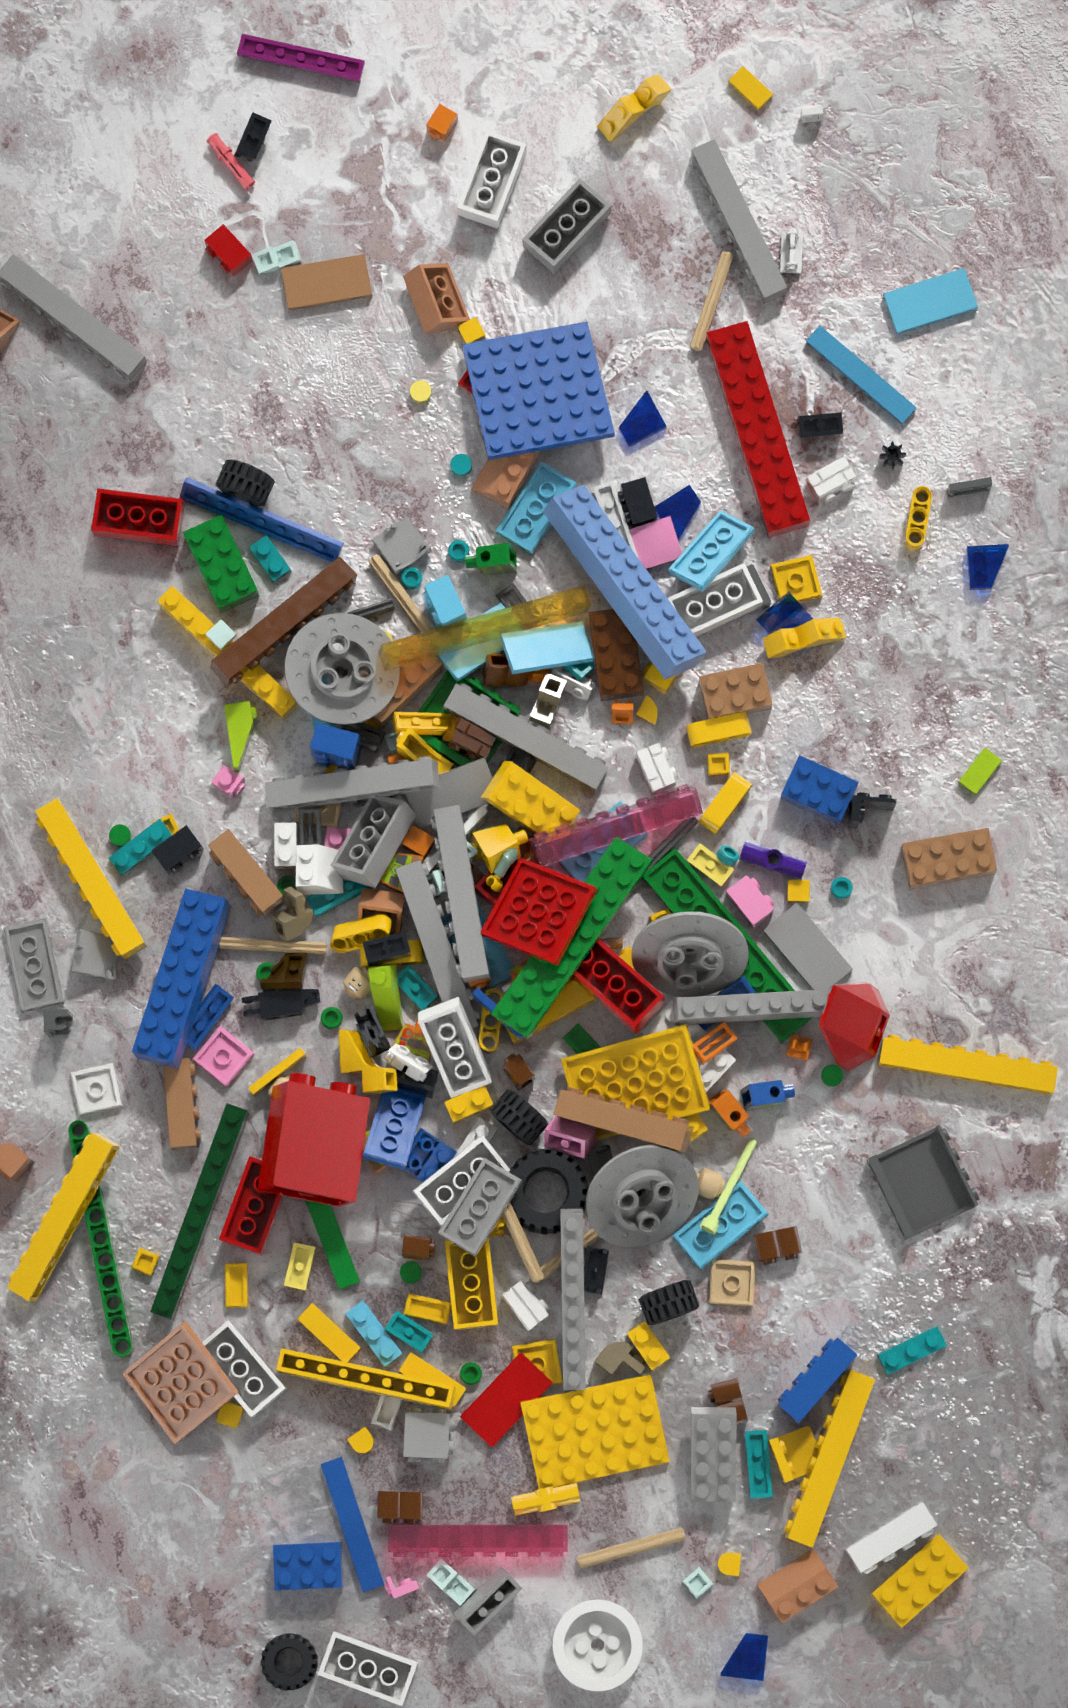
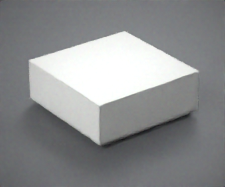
[800,106,823,123]

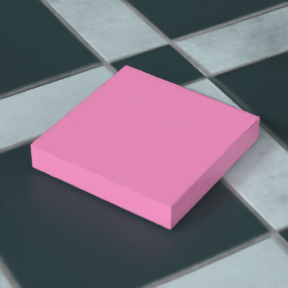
[629,516,682,570]
[192,1026,254,1087]

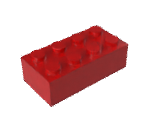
[91,488,185,547]
[219,1156,284,1256]

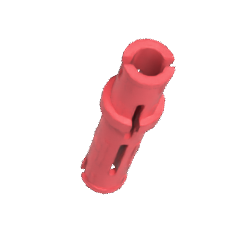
[206,133,255,190]

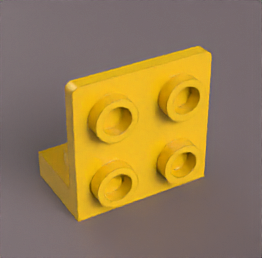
[768,1426,818,1483]

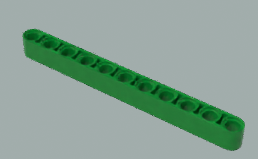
[68,1120,134,1357]

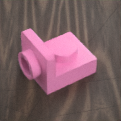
[211,765,245,798]
[324,827,352,850]
[384,1576,420,1599]

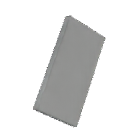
[405,757,493,829]
[763,903,853,990]
[4,918,64,1013]
[438,1158,522,1257]

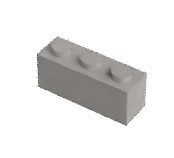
[453,1567,522,1636]

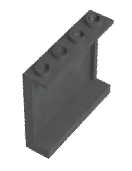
[867,1125,980,1240]

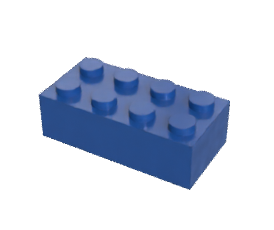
[777,1337,857,1424]

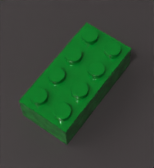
[183,514,260,614]

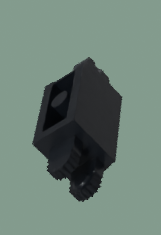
[241,988,321,1021]

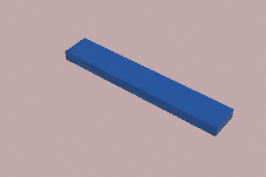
[321,1457,384,1592]

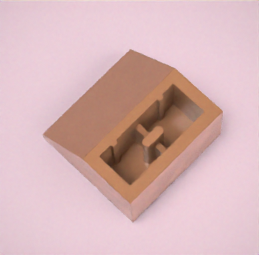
[0,1143,34,1182]

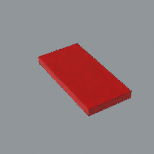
[460,1352,553,1448]

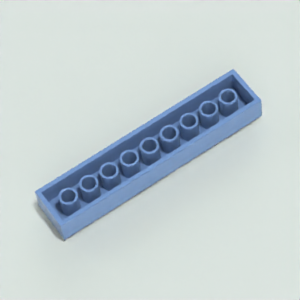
[543,485,706,680]

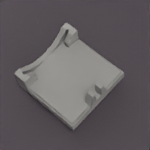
[372,516,431,575]
[70,929,117,981]

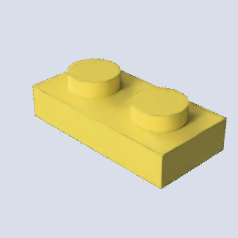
[687,844,735,887]
[284,1242,316,1291]

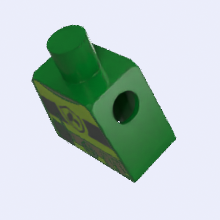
[465,543,517,575]

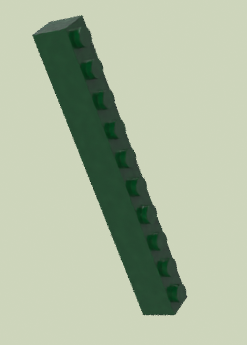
[150,1103,249,1321]

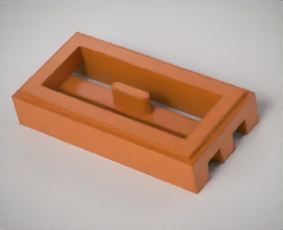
[693,1021,738,1065]

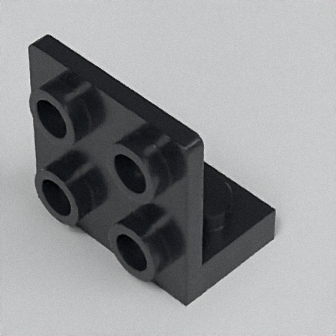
[848,792,897,829]

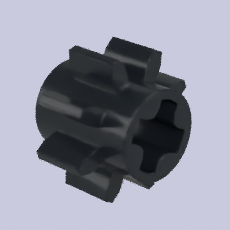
[879,441,906,470]

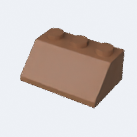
[403,263,470,334]
[471,451,539,509]
[757,1549,838,1623]

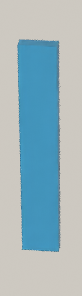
[806,325,917,425]

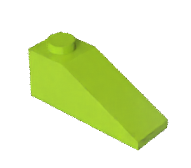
[224,701,258,772]
[368,964,404,1031]

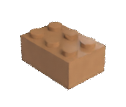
[699,663,773,720]

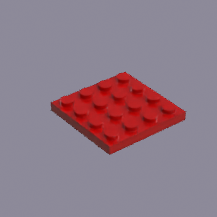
[480,858,597,966]

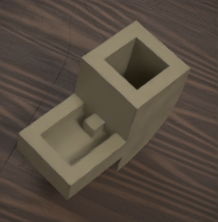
[529,673,567,728]
[272,887,313,942]
[594,1342,646,1375]

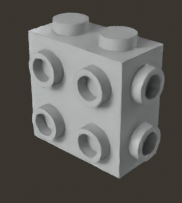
[403,1408,455,1463]

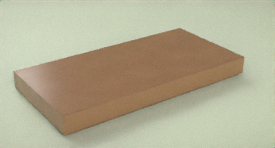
[281,254,372,311]

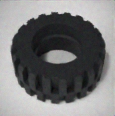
[509,1148,588,1235]

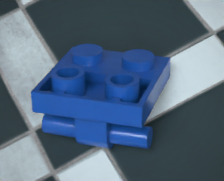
[404,1128,457,1182]

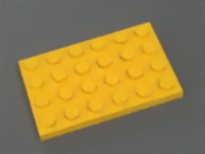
[561,1024,711,1141]
[520,1374,670,1489]

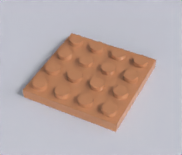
[122,1321,239,1444]

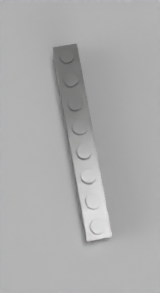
[689,139,788,304]
[0,254,147,381]
[443,683,608,793]
[265,757,440,812]
[431,805,490,983]
[395,860,481,1028]
[673,989,832,1025]
[560,1209,586,1390]

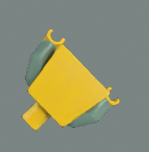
[470,824,528,892]

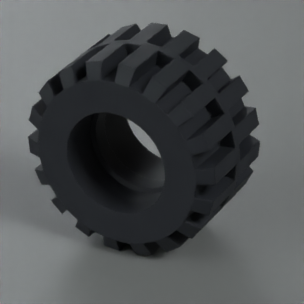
[215,460,275,506]
[490,1089,548,1145]
[638,1280,700,1325]
[260,1633,318,1691]

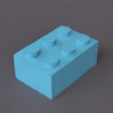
[422,575,467,638]

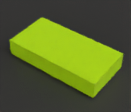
[958,748,1002,795]

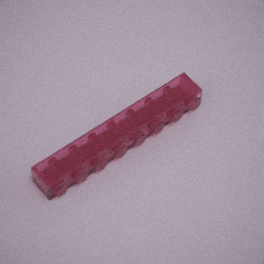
[529,784,703,867]
[388,1525,568,1557]

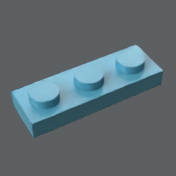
[345,1300,403,1367]

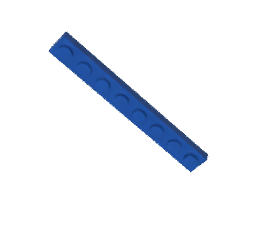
[179,477,344,562]

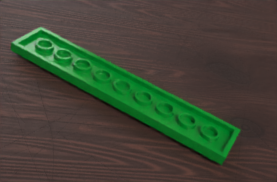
[491,837,653,1039]
[643,848,814,1044]

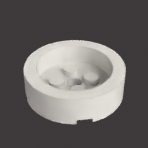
[553,1600,643,1691]

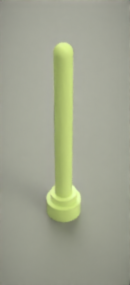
[700,1138,757,1234]

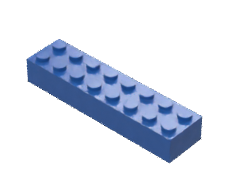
[132,888,231,1069]

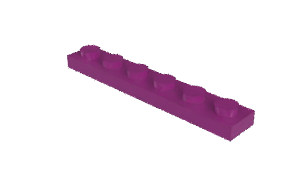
[237,34,365,83]

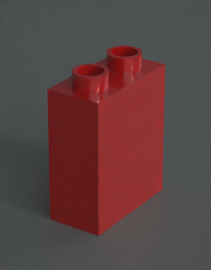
[257,1073,370,1207]

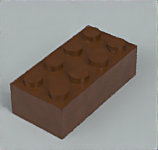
[589,609,644,701]

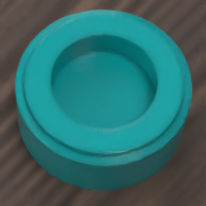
[450,454,472,476]
[448,540,470,563]
[401,567,423,590]
[716,845,739,866]
[831,877,853,899]

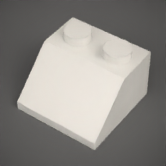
[296,844,343,895]

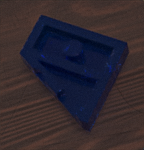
[619,391,667,447]
[655,485,701,541]
[966,544,1009,590]
[756,591,814,634]
[720,1633,768,1681]

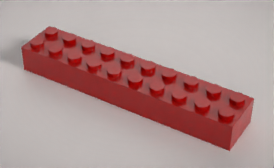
[706,321,810,538]
[474,863,666,1034]

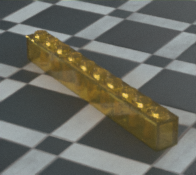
[378,585,592,671]

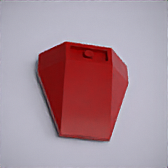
[819,982,890,1071]

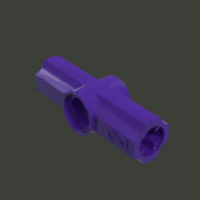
[739,841,807,879]

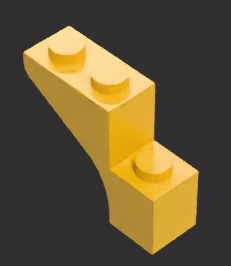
[596,74,672,142]
[762,618,846,658]
[395,728,454,774]
[338,1029,397,1094]

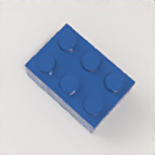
[310,723,362,771]
[780,755,859,825]
[273,1542,343,1590]

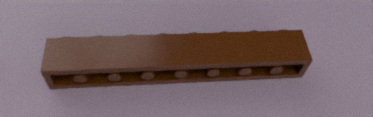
[210,557,357,687]

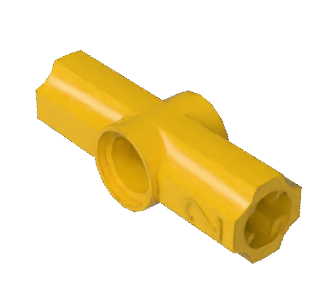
[511,1483,581,1516]

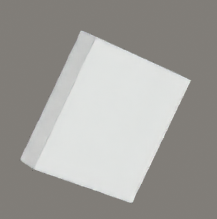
[70,1063,123,1116]

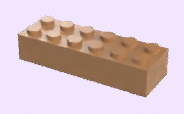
[553,1087,694,1152]

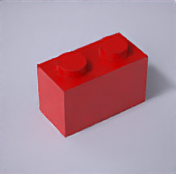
[204,224,253,277]

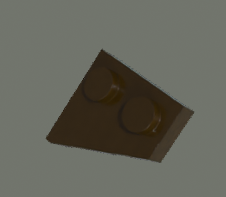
[260,953,308,989]

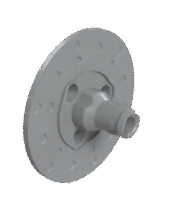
[284,613,400,725]
[632,912,748,997]
[585,1145,699,1248]

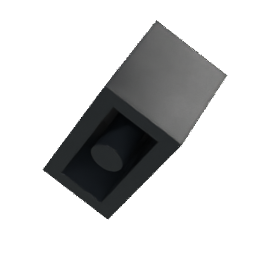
[618,477,658,528]
[151,825,203,875]

